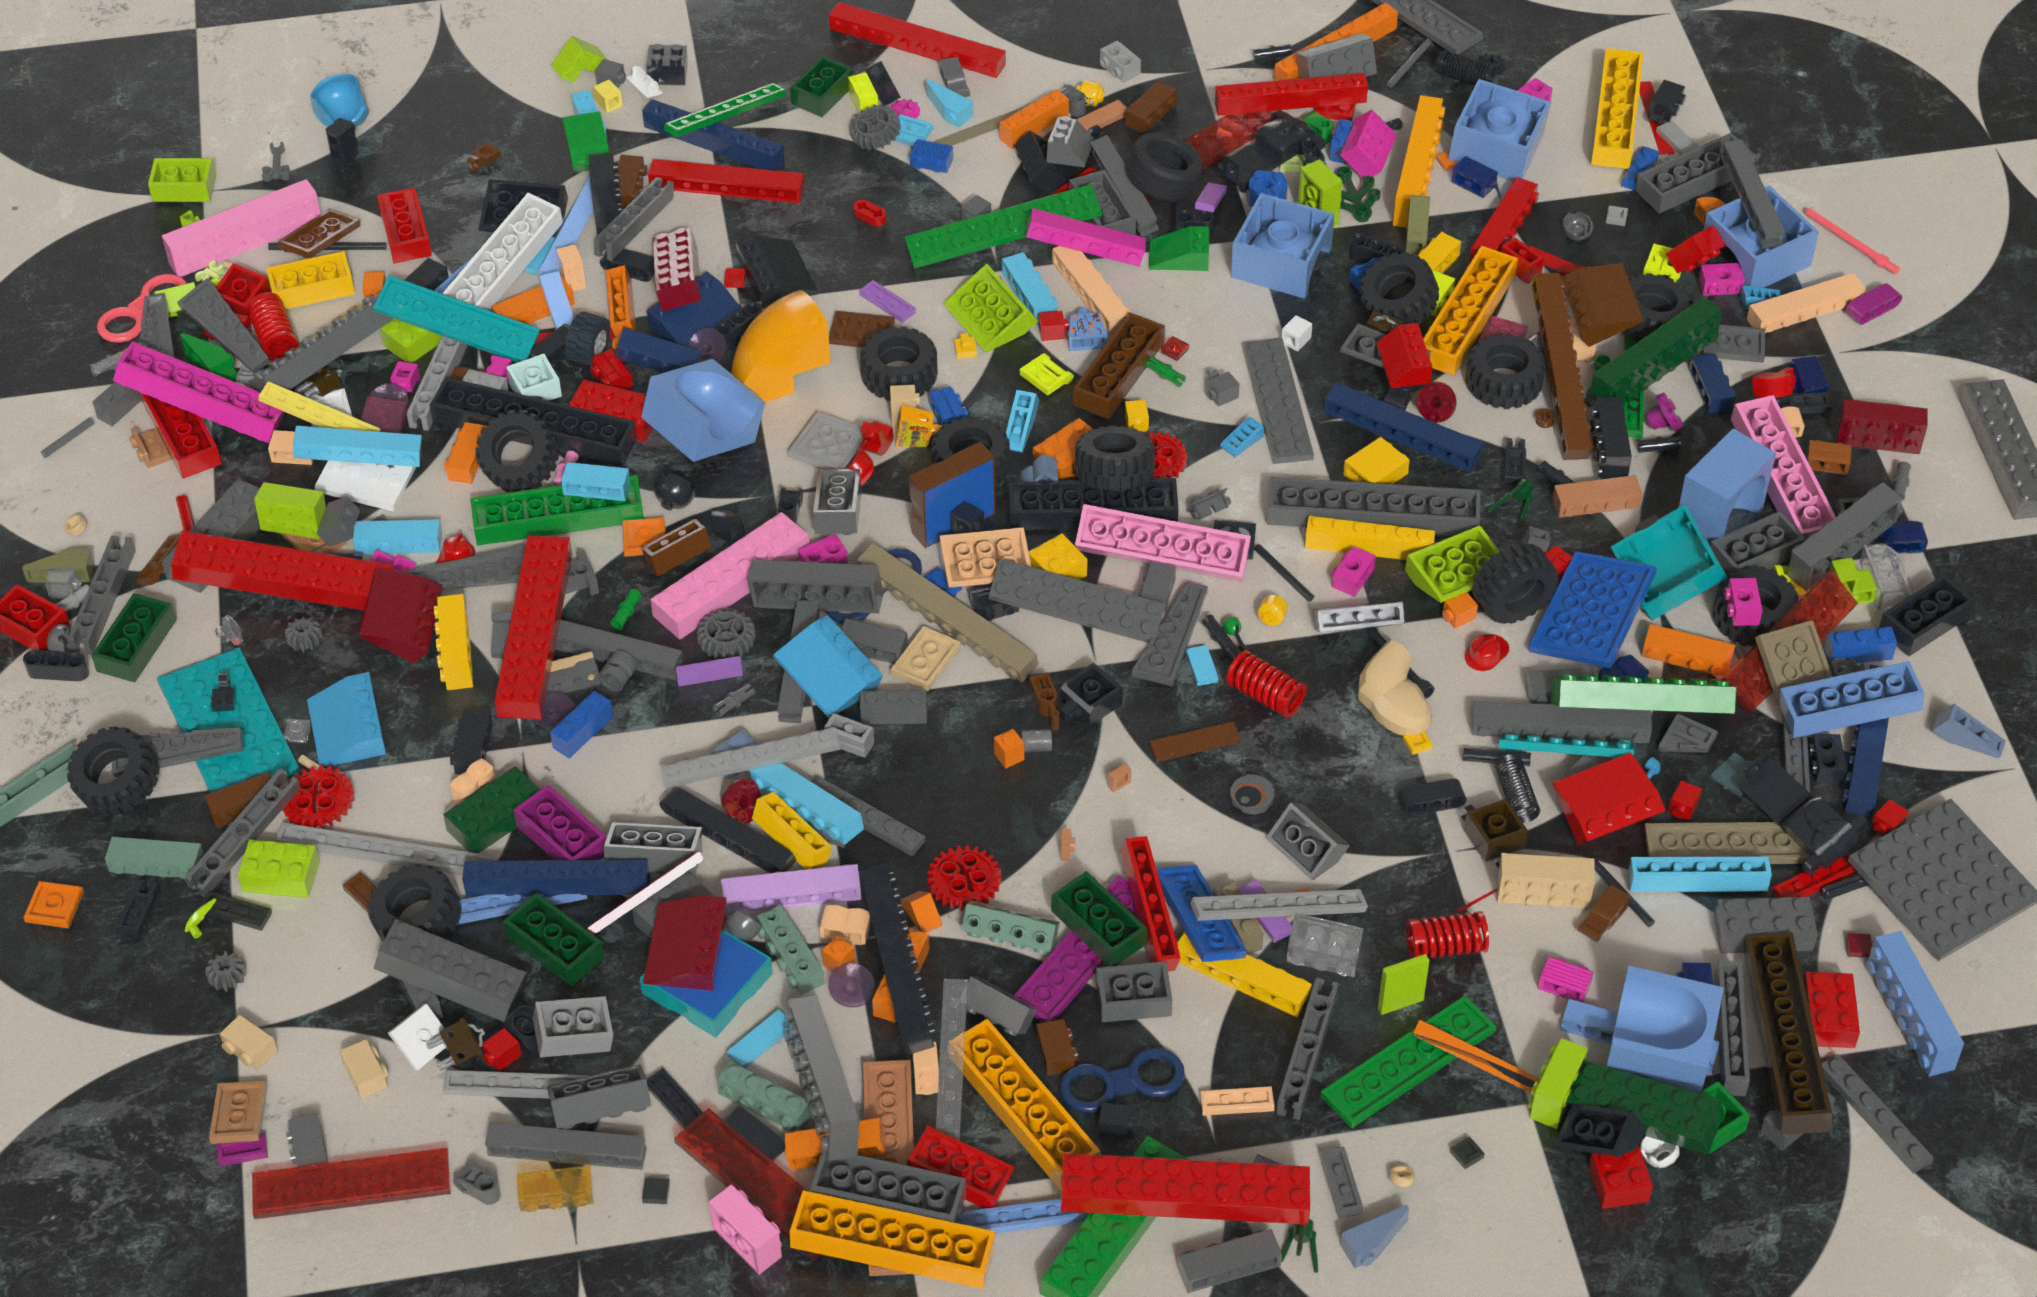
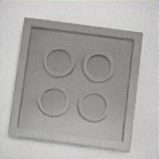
[788,411,863,470]

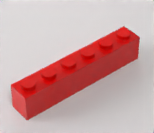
[1470,177,1539,263]
[1120,836,1181,971]

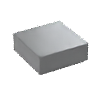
[1606,205,1628,226]

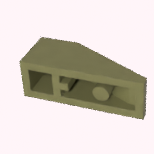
[22,549,95,583]

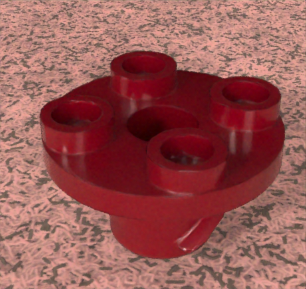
[1416,382,1457,423]
[721,779,761,824]

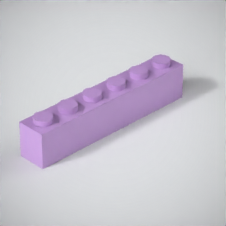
[721,864,861,914]

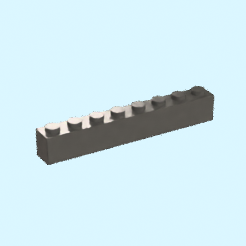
[1471,701,1652,743]

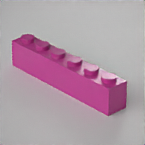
[1026,209,1146,267]

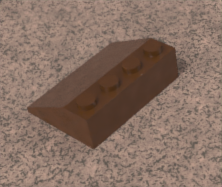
[1560,263,1644,347]

